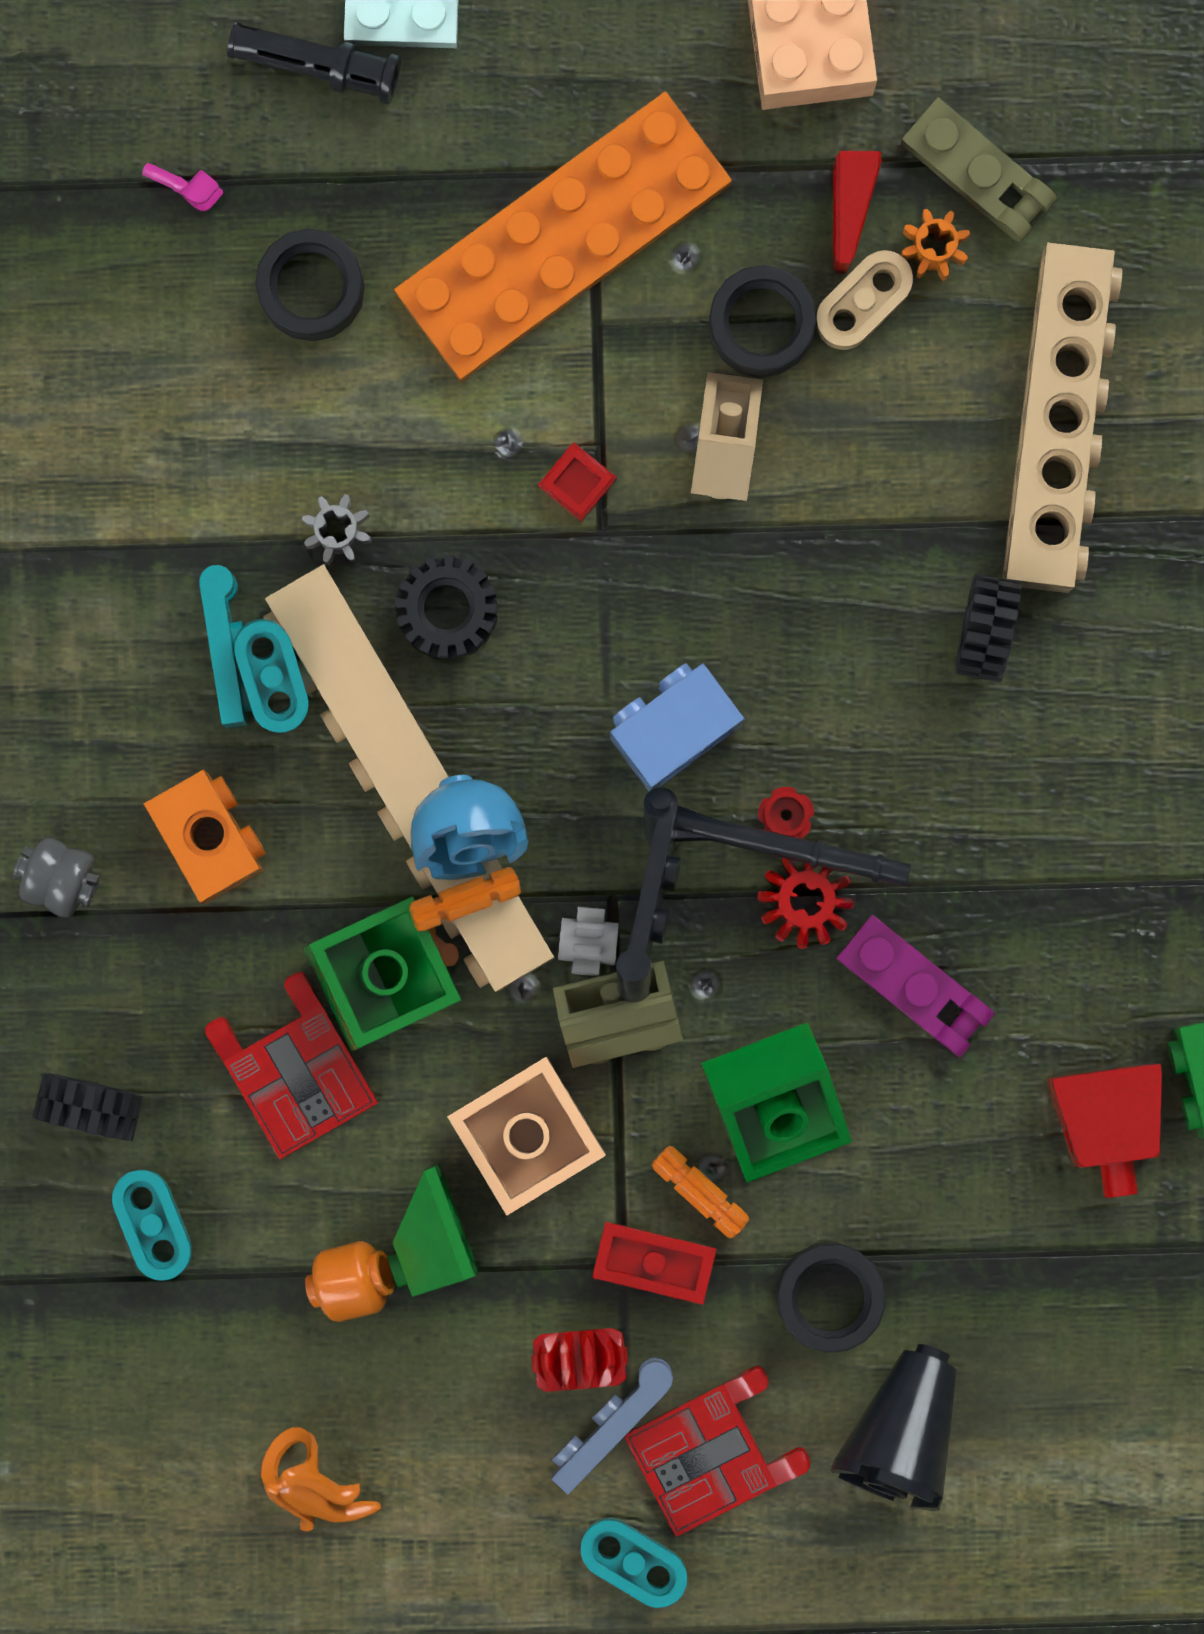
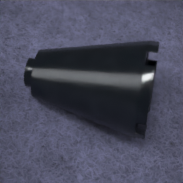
[830,1344,957,1511]

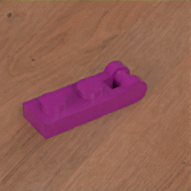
[836,914,996,1058]

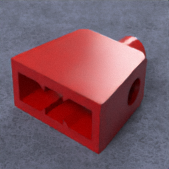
[1047,1063,1162,1198]

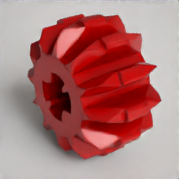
[757,858,854,949]
[531,1328,628,1392]

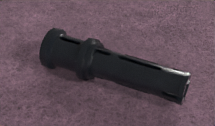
[227,22,401,105]

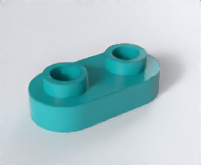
[234,619,308,733]
[112,1169,193,1281]
[581,1518,687,1608]

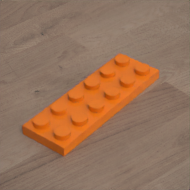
[394,91,732,383]

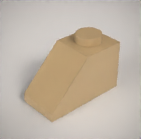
[691,372,763,501]

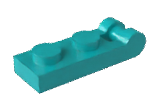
[199,565,252,729]

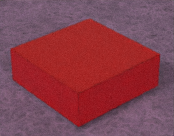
[538,442,617,523]

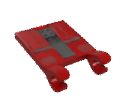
[205,971,378,1159]
[624,1365,811,1537]

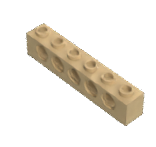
[1002,242,1122,593]

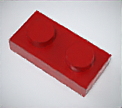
[592,1221,716,1305]

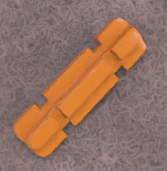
[409,867,521,931]
[652,1146,749,1239]

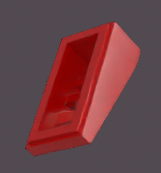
[833,151,882,274]

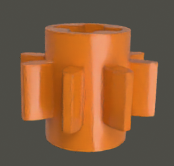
[901,209,970,281]

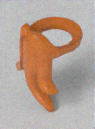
[261,1427,381,1531]

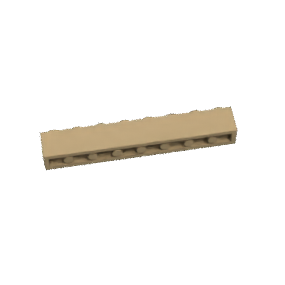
[263,564,555,993]

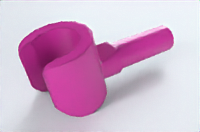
[142,163,223,211]

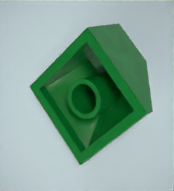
[387,1163,479,1297]

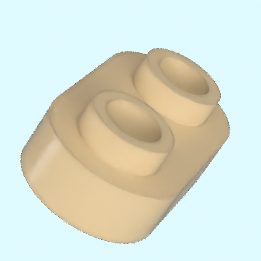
[816,250,913,350]

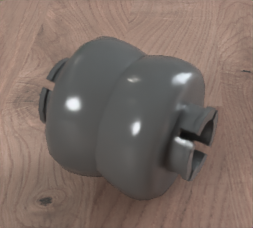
[13,837,101,918]

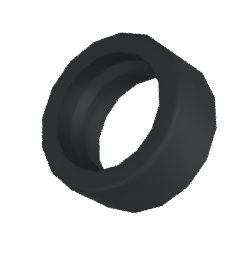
[255,228,365,342]
[708,265,817,378]
[776,1242,886,1353]

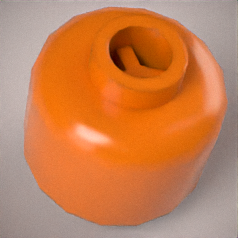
[305,1241,395,1322]

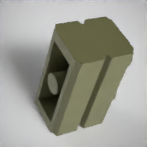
[553,960,684,1068]

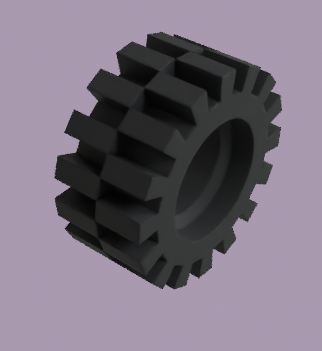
[395,555,498,661]
[955,573,1021,683]
[32,1073,144,1141]

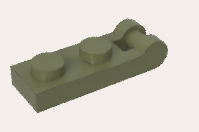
[900,97,1057,242]

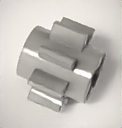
[302,494,372,565]
[558,907,619,976]

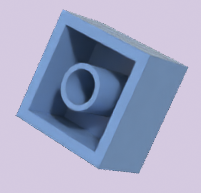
[610,663,745,791]

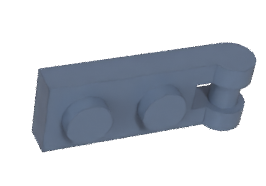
[551,1357,673,1495]

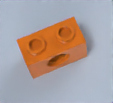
[144,770,266,904]

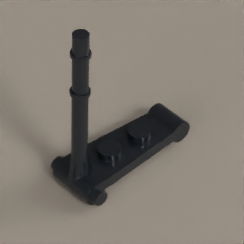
[616,787,911,1002]

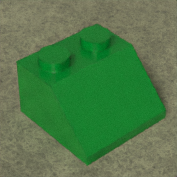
[303,896,461,1051]
[701,1022,852,1183]

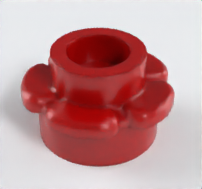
[758,787,814,839]

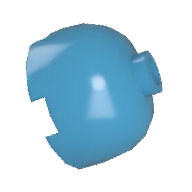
[410,775,529,880]

